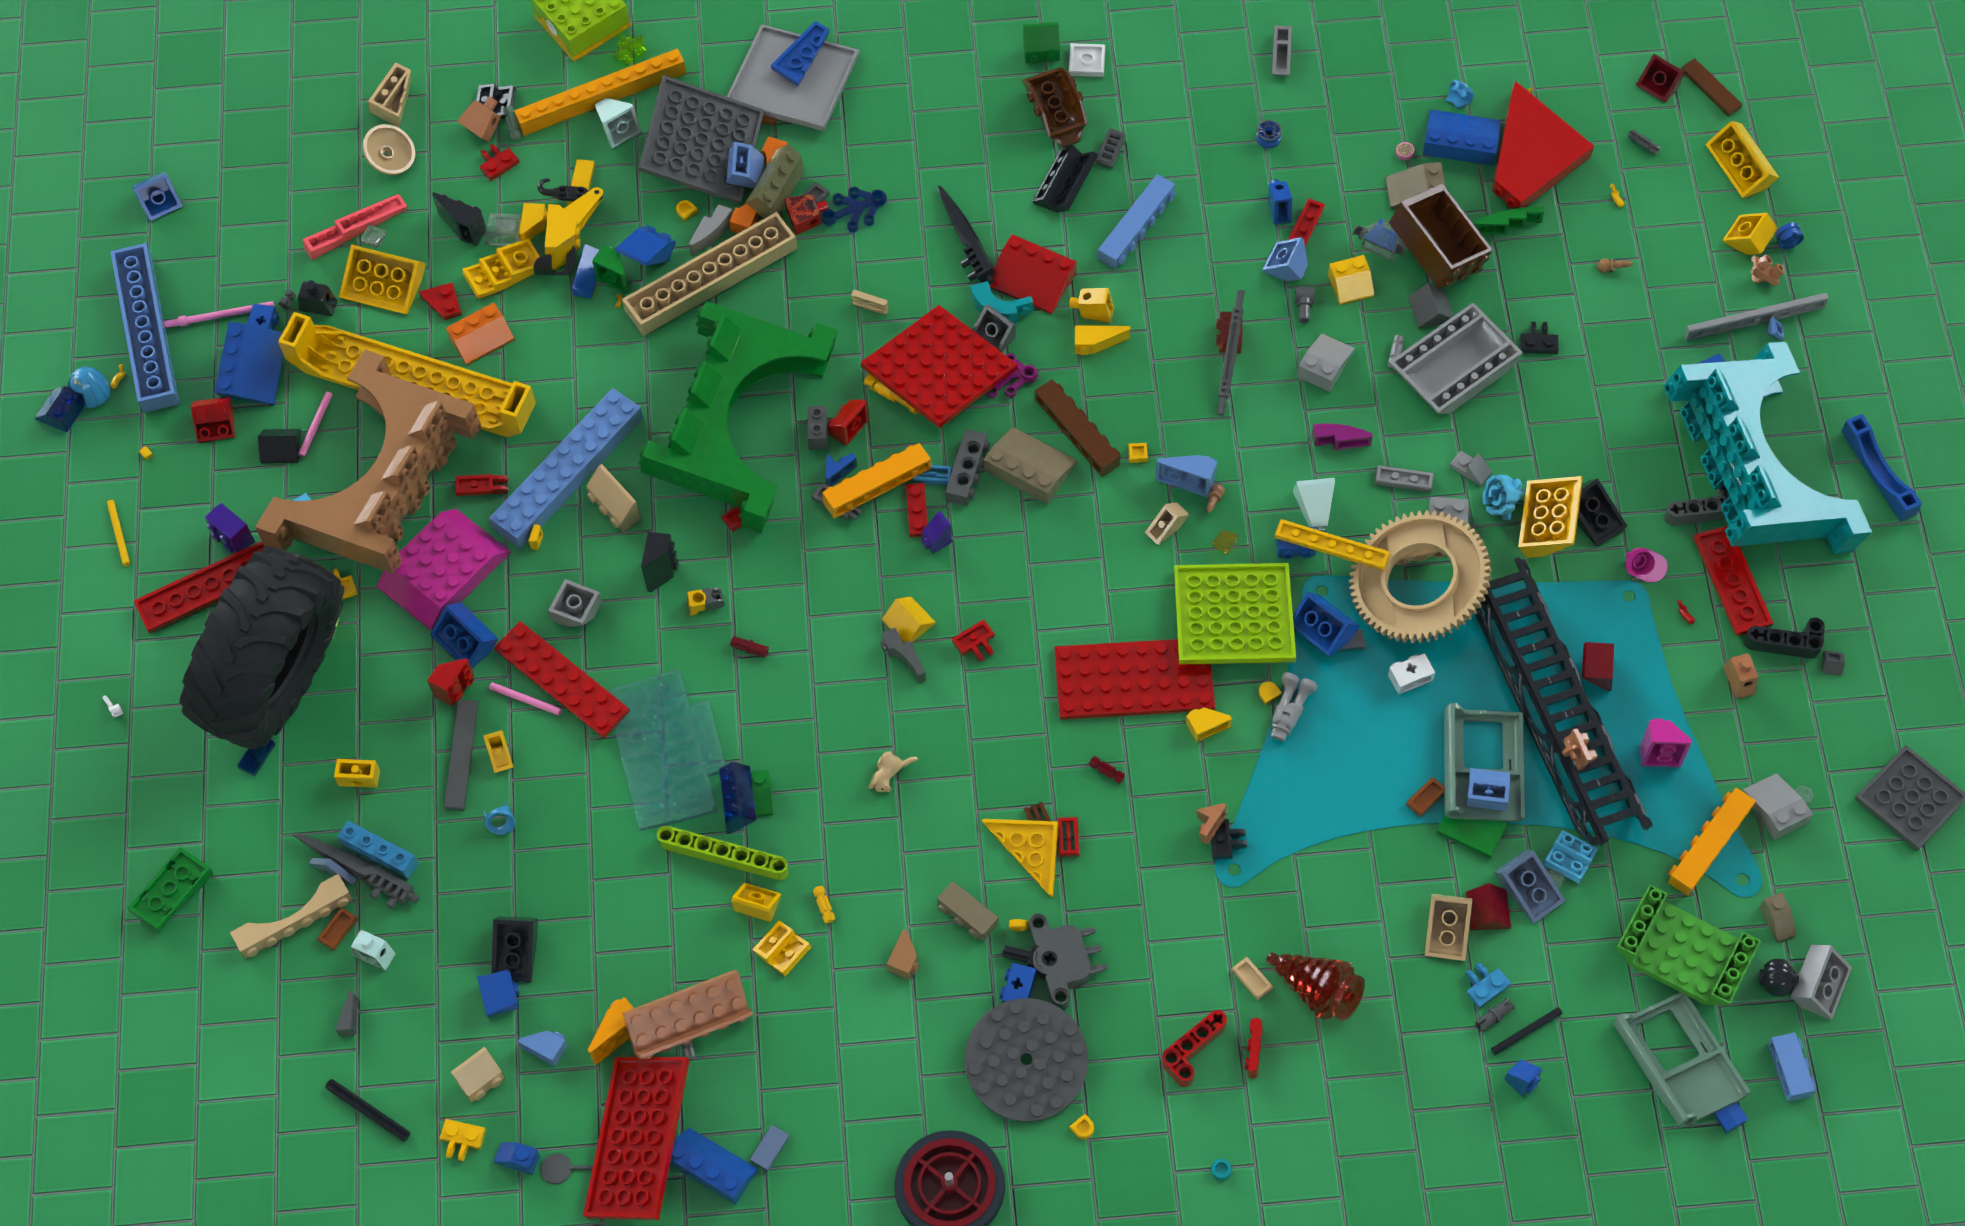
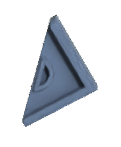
[309,858,356,885]

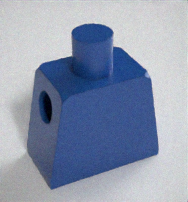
[1268,179,1293,225]

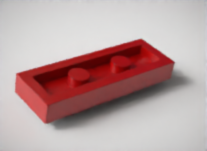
[1288,198,1325,248]
[906,483,928,538]

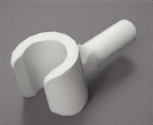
[102,695,123,717]

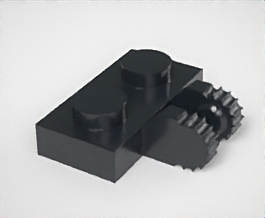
[1520,321,1559,354]
[1211,819,1247,860]

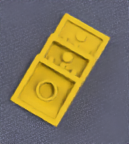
[462,238,540,299]

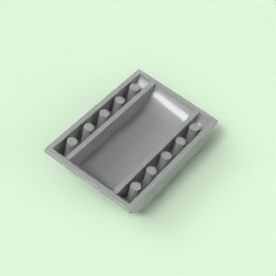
[1389,303,1523,414]

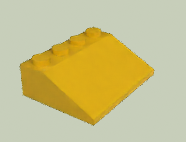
[339,244,426,314]
[1518,476,1583,558]

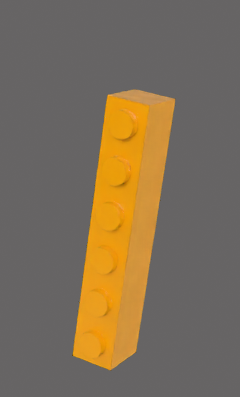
[822,443,931,519]
[1668,788,1756,896]

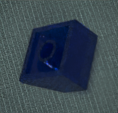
[35,386,85,433]

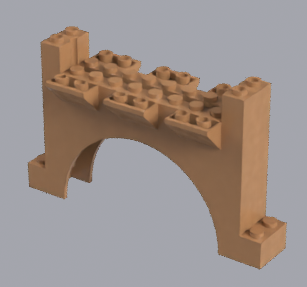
[255,350,481,574]

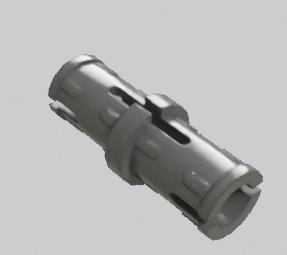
[1475,998,1515,1032]

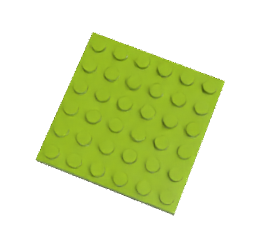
[1174,563,1296,664]

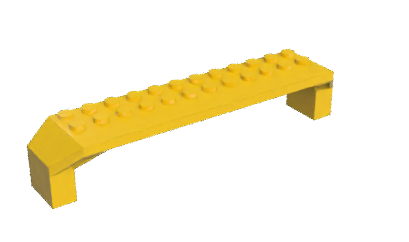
[278,312,536,437]

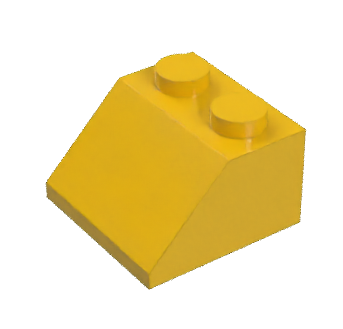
[1722,213,1778,255]
[1328,255,1374,305]

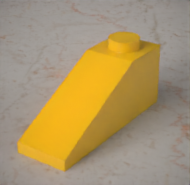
[1075,325,1130,355]

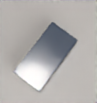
[750,1125,790,1171]

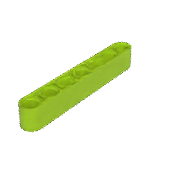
[657,826,789,880]

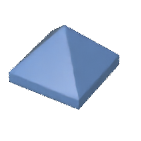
[1766,317,1785,341]

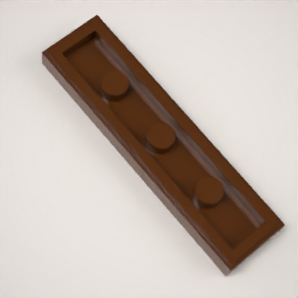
[1681,58,1743,117]

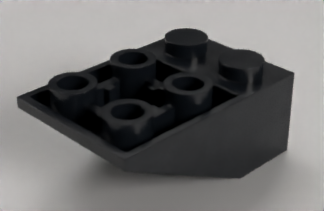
[432,192,487,246]

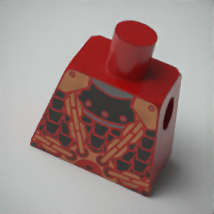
[784,194,829,235]

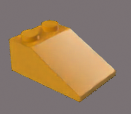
[588,997,633,1066]

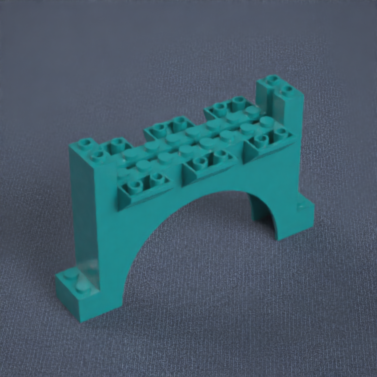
[1663,342,1872,554]

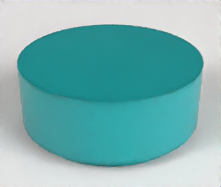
[1211,1159,1232,1181]

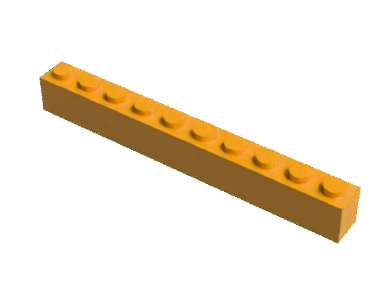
[514,48,686,136]

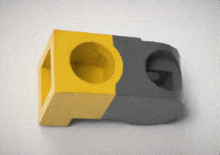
[687,588,725,616]

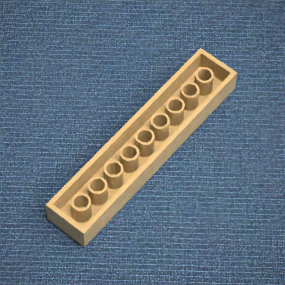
[622,212,797,336]

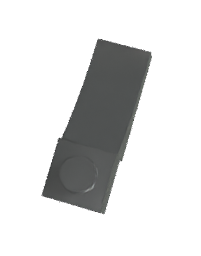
[880,628,926,683]

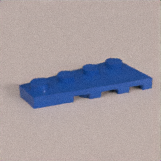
[771,21,829,86]

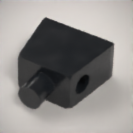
[298,280,338,317]

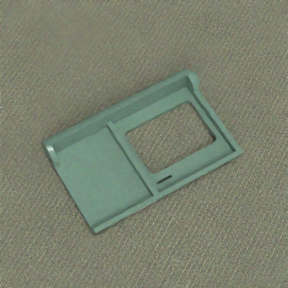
[1444,703,1525,822]
[1613,992,1751,1128]

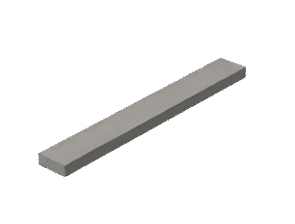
[1684,293,1829,341]

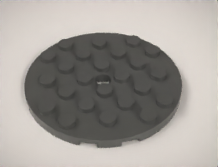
[965,998,1088,1122]

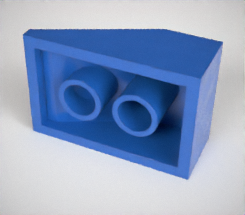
[615,225,676,266]

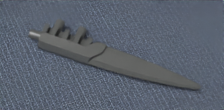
[293,833,420,909]

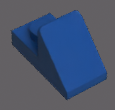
[826,452,857,487]

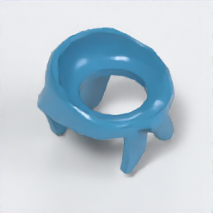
[1446,79,1475,108]
[483,802,516,835]

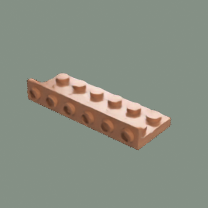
[622,969,753,1059]

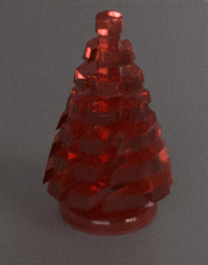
[1266,952,1365,1021]

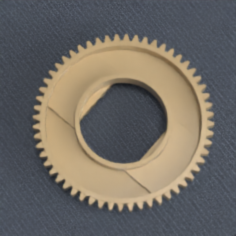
[1349,510,1492,643]

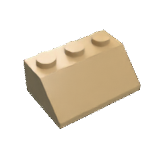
[586,464,641,532]

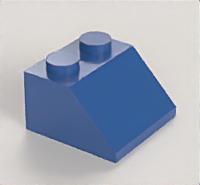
[132,172,182,221]

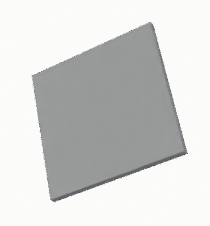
[726,24,860,131]

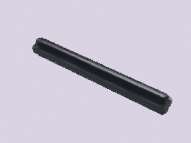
[325,1079,410,1142]

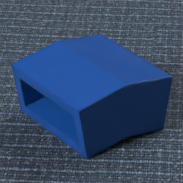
[1713,1102,1748,1134]

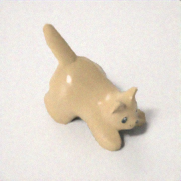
[868,751,918,793]

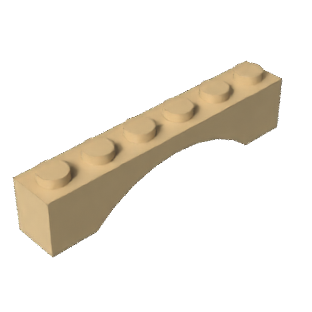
[230,874,353,958]

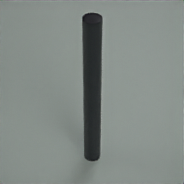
[1491,1007,1563,1055]

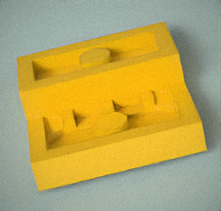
[753,921,812,977]

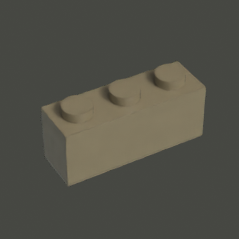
[937,881,999,942]

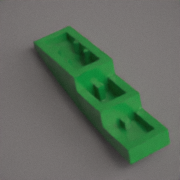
[1472,206,1545,234]

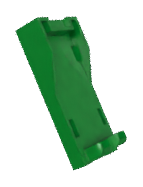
[127,847,214,932]

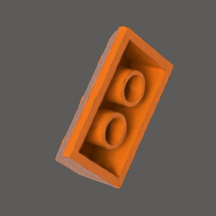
[446,302,515,365]

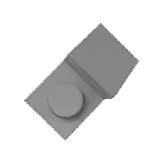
[1450,451,1492,486]

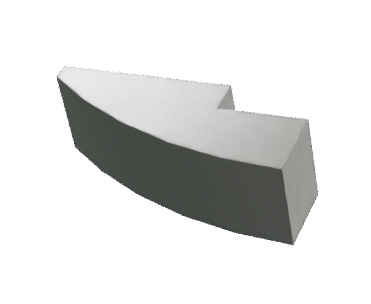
[1272,25,1292,76]
[689,204,732,255]

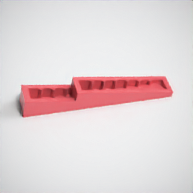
[302,194,407,260]

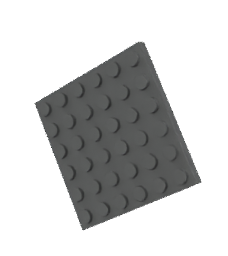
[638,75,764,204]

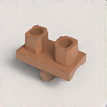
[1751,255,1784,287]
[1562,729,1597,770]

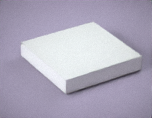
[1069,43,1105,77]

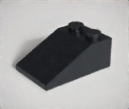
[1577,478,1627,547]
[491,916,538,982]

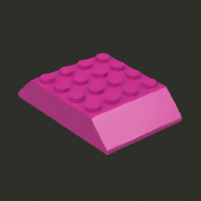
[377,509,511,631]

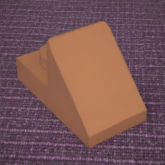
[1196,803,1228,845]

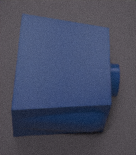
[477,970,520,1018]

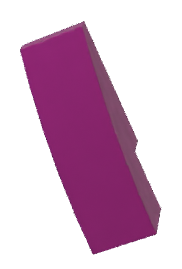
[1312,423,1373,450]

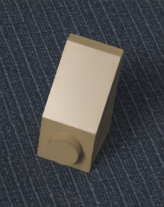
[1145,502,1189,545]

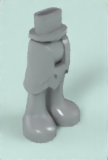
[1270,672,1318,742]

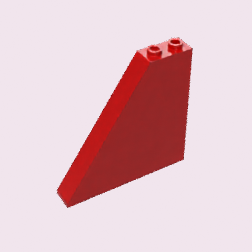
[1492,81,1594,209]

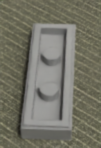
[1375,465,1434,493]

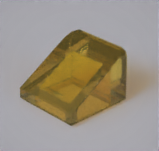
[1212,530,1239,554]

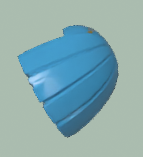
[68,366,111,408]

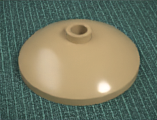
[362,124,415,175]

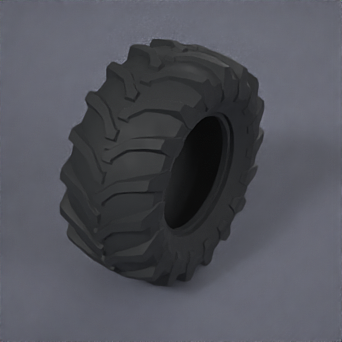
[179,546,344,750]

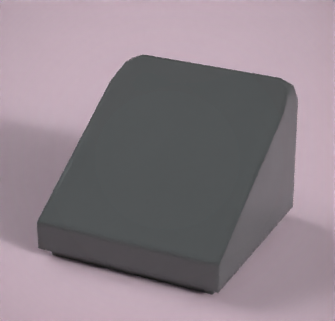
[1822,651,1845,675]

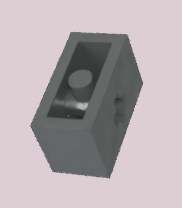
[808,406,828,450]

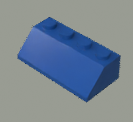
[670,1128,758,1205]

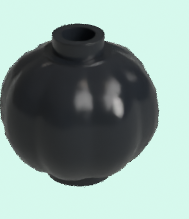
[1759,959,1799,996]

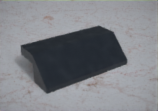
[1032,145,1098,213]

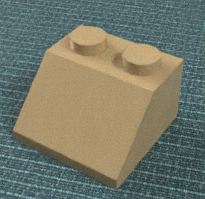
[451,1047,505,1103]

